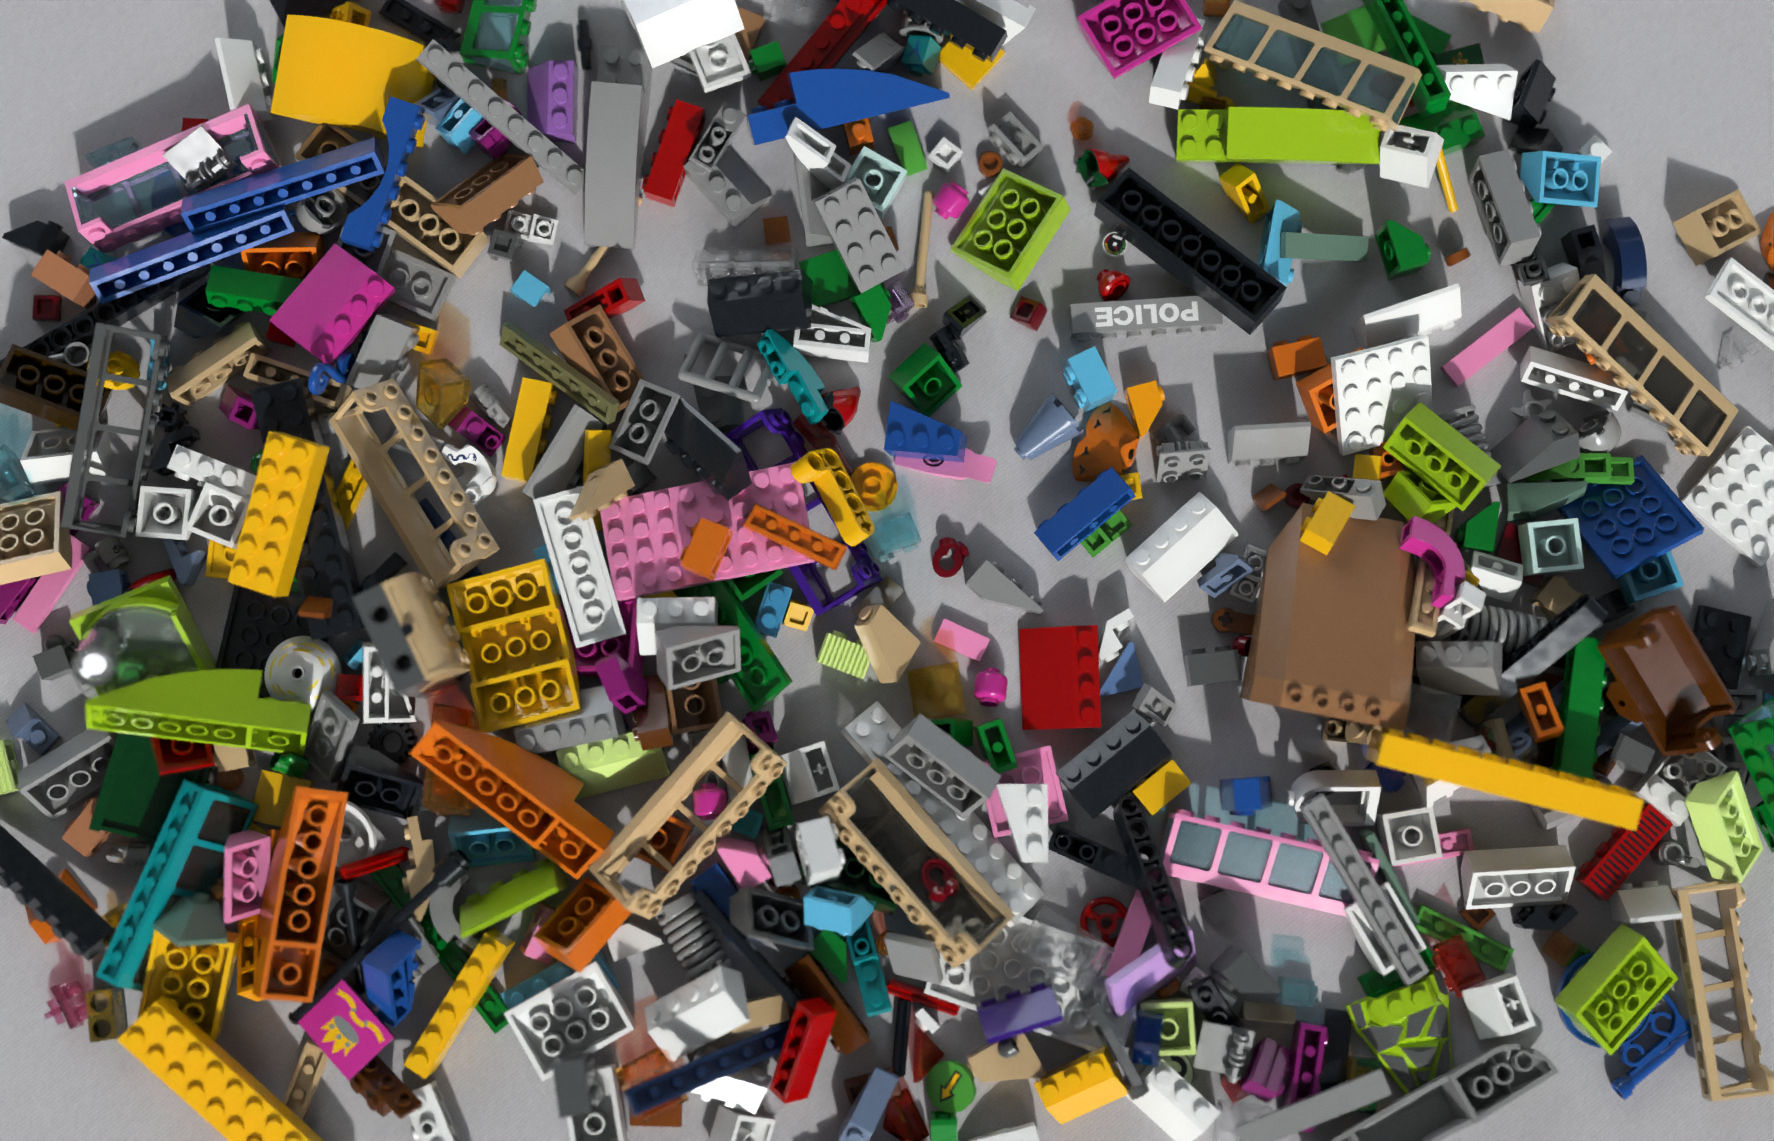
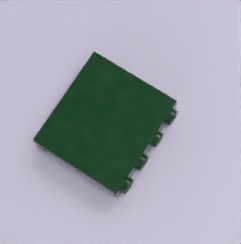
[89,732,215,843]

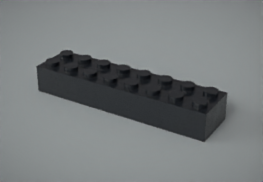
[1094,168,1287,335]

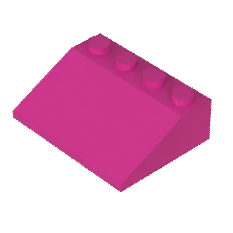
[1077,0,1202,79]
[269,244,396,367]

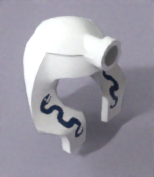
[441,444,497,503]

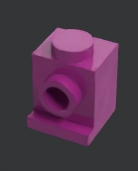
[742,710,778,752]

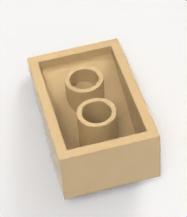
[1673,189,1762,266]

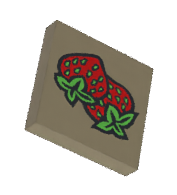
[1473,717,1516,763]

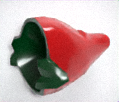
[1076,148,1130,190]

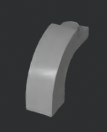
[429,874,479,952]

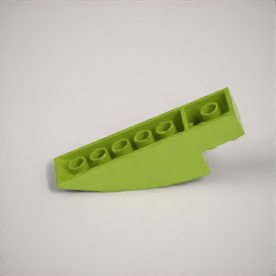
[1176,107,1381,164]
[85,669,311,756]

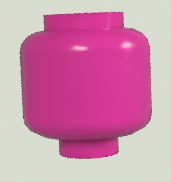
[933,181,969,220]
[973,668,1008,707]
[693,783,727,821]

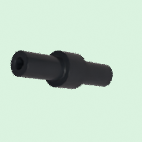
[577,19,593,70]

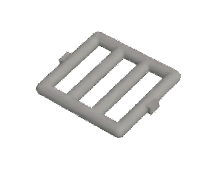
[678,331,773,403]

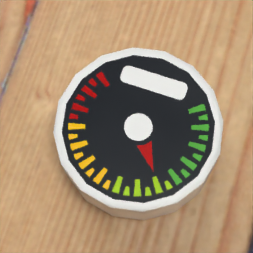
[1102,232,1127,258]

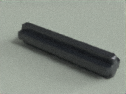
[892,999,911,1077]

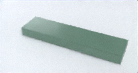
[1280,232,1369,262]
[1358,829,1419,926]

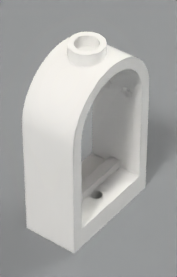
[1286,770,1381,826]

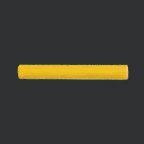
[1436,148,1459,212]

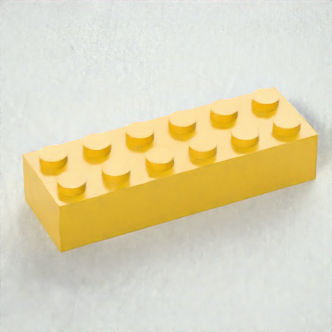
[227,431,330,597]

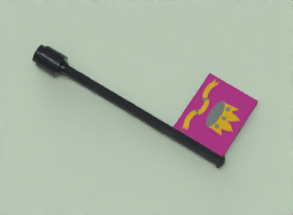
[288,849,472,1081]

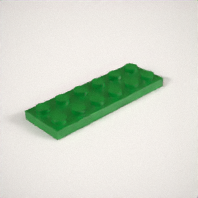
[673,580,793,712]

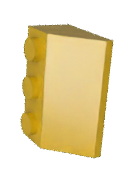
[1034,1045,1128,1124]

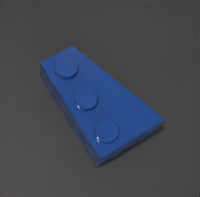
[1219,776,1273,816]
[362,929,422,1027]

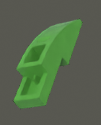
[1526,453,1635,485]

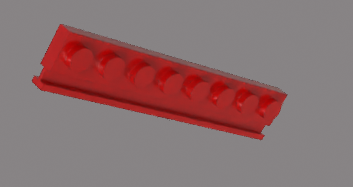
[757,0,887,110]

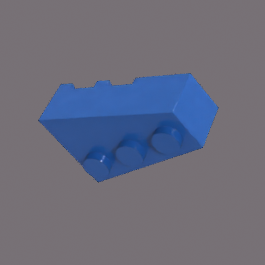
[884,400,967,462]

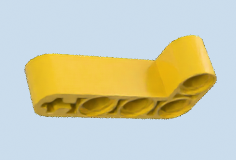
[791,448,875,546]

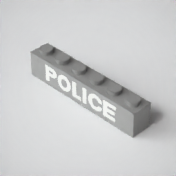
[1068,296,1223,342]

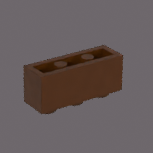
[632,674,673,751]

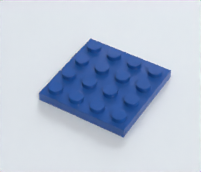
[1557,455,1704,580]

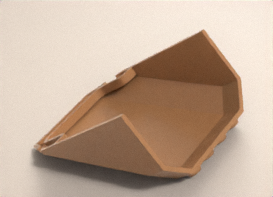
[1240,503,1417,731]

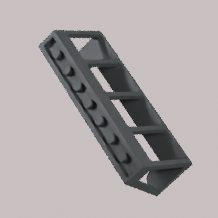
[61,322,171,538]

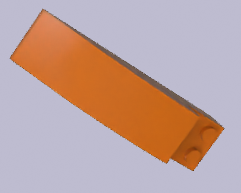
[410,720,615,880]
[252,786,348,1003]

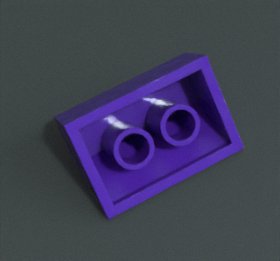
[976,982,1064,1044]

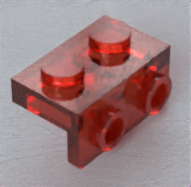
[1431,933,1486,998]

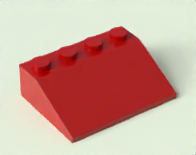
[1019,625,1101,730]

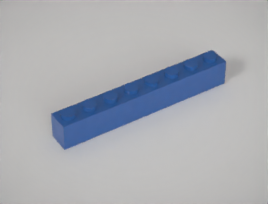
[180,137,385,235]
[89,205,295,304]

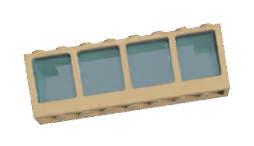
[1204,0,1422,132]

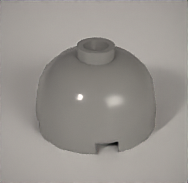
[296,189,348,235]
[1573,410,1621,454]

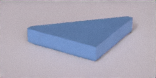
[1100,641,1144,697]

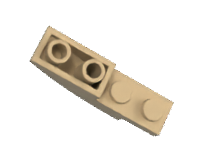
[402,816,435,923]

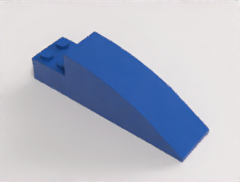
[745,68,950,145]

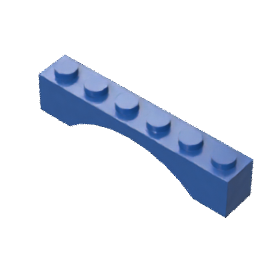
[340,96,425,254]

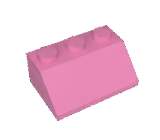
[224,829,271,924]

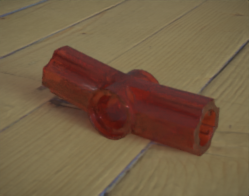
[792,413,854,475]

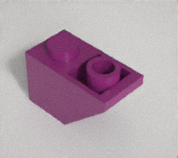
[219,385,259,430]
[443,402,506,457]
[595,653,647,714]

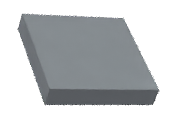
[884,932,944,984]

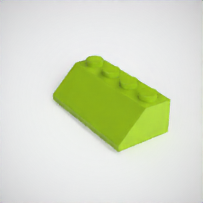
[1383,402,1501,511]

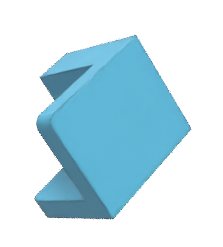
[510,270,552,307]

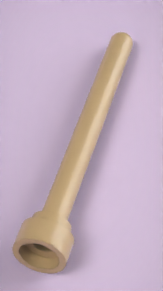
[908,190,934,308]
[564,196,643,298]

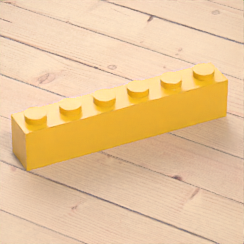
[404,928,515,1079]

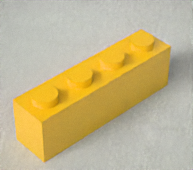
[501,377,558,483]

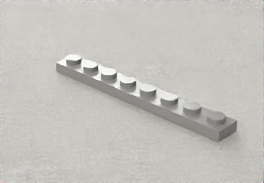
[416,39,585,196]
[1299,793,1430,985]

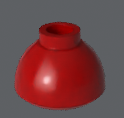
[1097,269,1130,302]

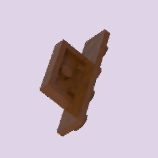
[350,1055,421,1119]

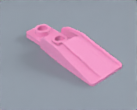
[894,448,997,483]

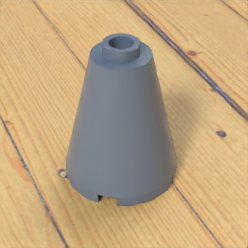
[1014,393,1084,461]

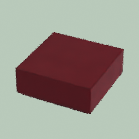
[32,295,62,322]

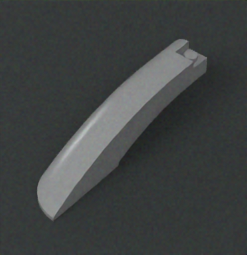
[1328,1044,1558,1141]

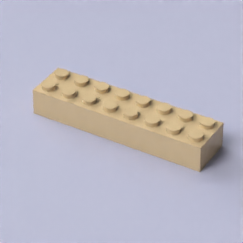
[294,123,490,279]

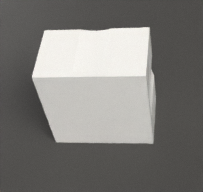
[621,0,744,68]

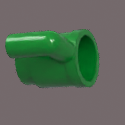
[269,752,309,779]

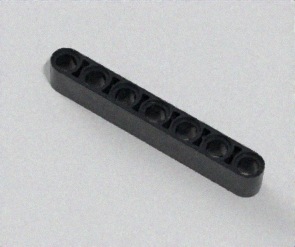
[1452,593,1608,727]
[1113,794,1194,969]

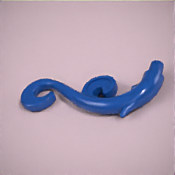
[308,331,369,395]

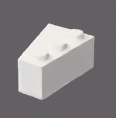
[955,0,1036,46]
[793,304,871,363]
[1408,735,1492,809]
[995,784,1048,863]
[692,1045,772,1114]

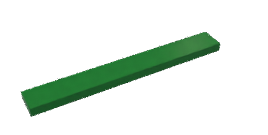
[369,864,509,1034]

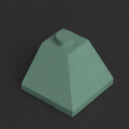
[153,893,228,947]

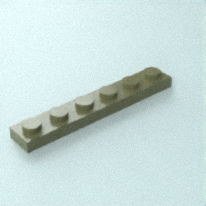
[499,321,620,425]

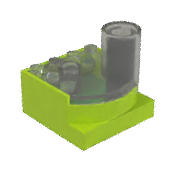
[69,575,216,695]

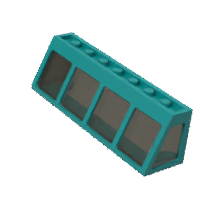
[96,780,259,991]

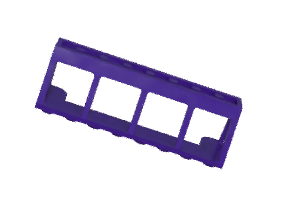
[725,408,883,616]

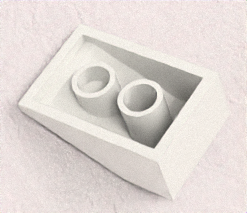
[1344,881,1427,975]

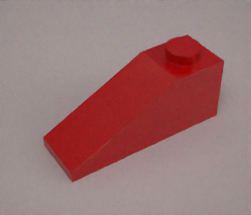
[564,277,646,321]

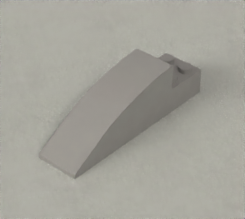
[584,45,652,249]

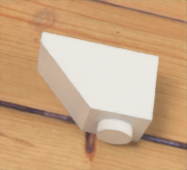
[1471,550,1523,603]
[607,922,665,962]

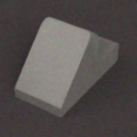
[1131,683,1177,727]

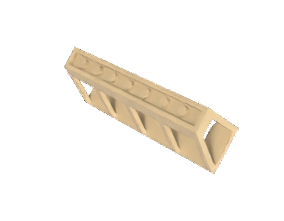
[329,378,500,590]
[588,711,788,920]
[1670,880,1774,1102]

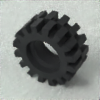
[367,722,417,765]

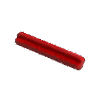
[339,846,409,880]
[887,978,960,1016]

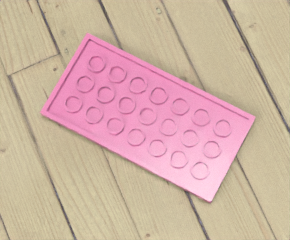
[600,462,816,602]

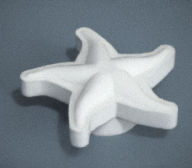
[1509,389,1552,422]

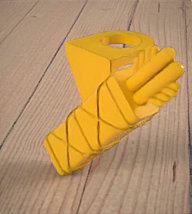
[1186,57,1236,110]

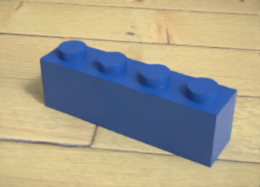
[1034,467,1136,561]

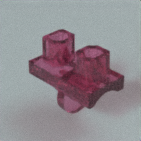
[44,980,94,1030]

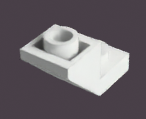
[1098,608,1134,662]

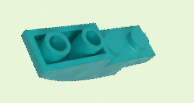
[757,329,829,425]
[846,918,893,1017]

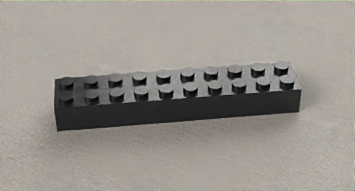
[250,378,366,640]

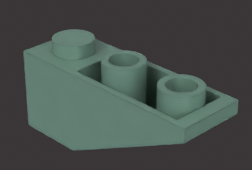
[1505,479,1587,521]

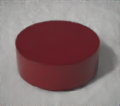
[1284,483,1310,509]

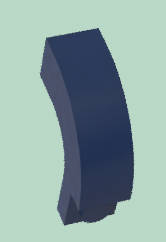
[1602,217,1647,306]

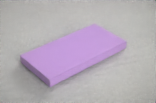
[1105,925,1197,1018]

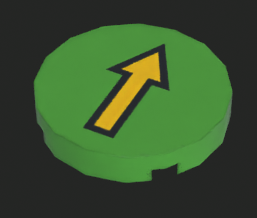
[926,1060,977,1113]

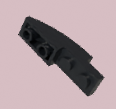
[1048,825,1139,889]

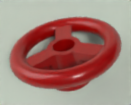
[1080,897,1128,947]

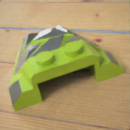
[1345,969,1453,1094]

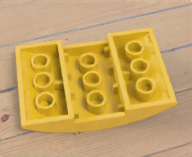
[270,15,435,148]
[446,559,581,733]

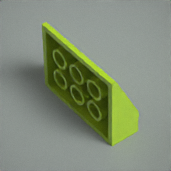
[950,168,1071,292]
[460,858,570,939]
[1554,923,1679,1055]

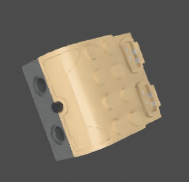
[352,572,471,699]

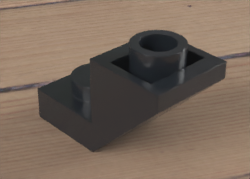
[149,426,201,476]
[1513,904,1579,931]

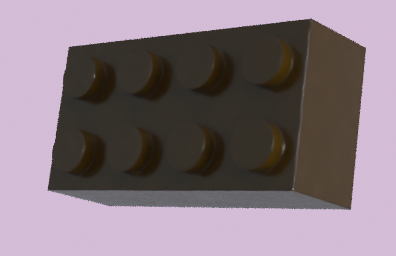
[0,344,113,431]

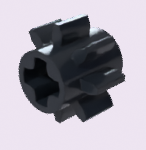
[155,402,189,433]

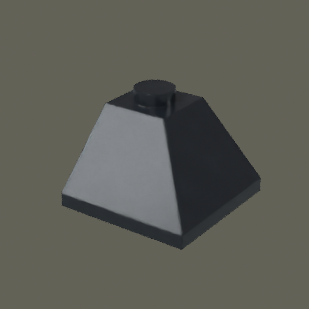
[174,281,245,339]

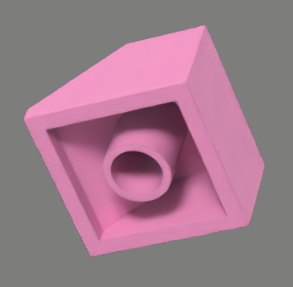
[716,837,771,889]

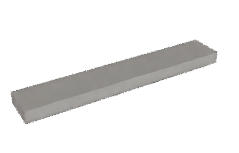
[1234,1068,1392,1141]

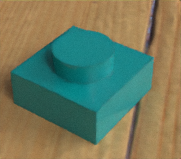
[731,809,765,839]

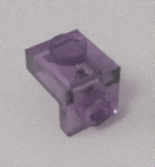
[887,280,915,325]

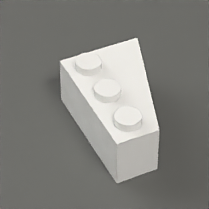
[1437,64,1518,120]
[362,641,416,723]

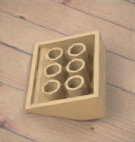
[0,491,73,585]

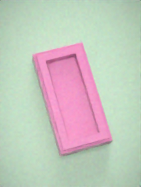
[934,618,990,662]

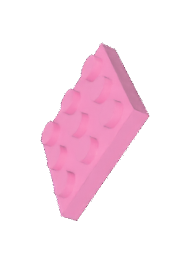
[982,745,1069,838]

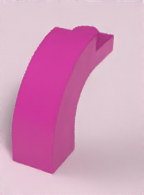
[1399,516,1465,608]

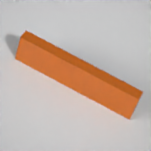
[743,503,847,571]

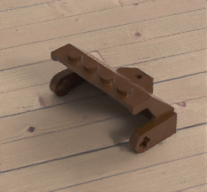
[1597,605,1737,756]

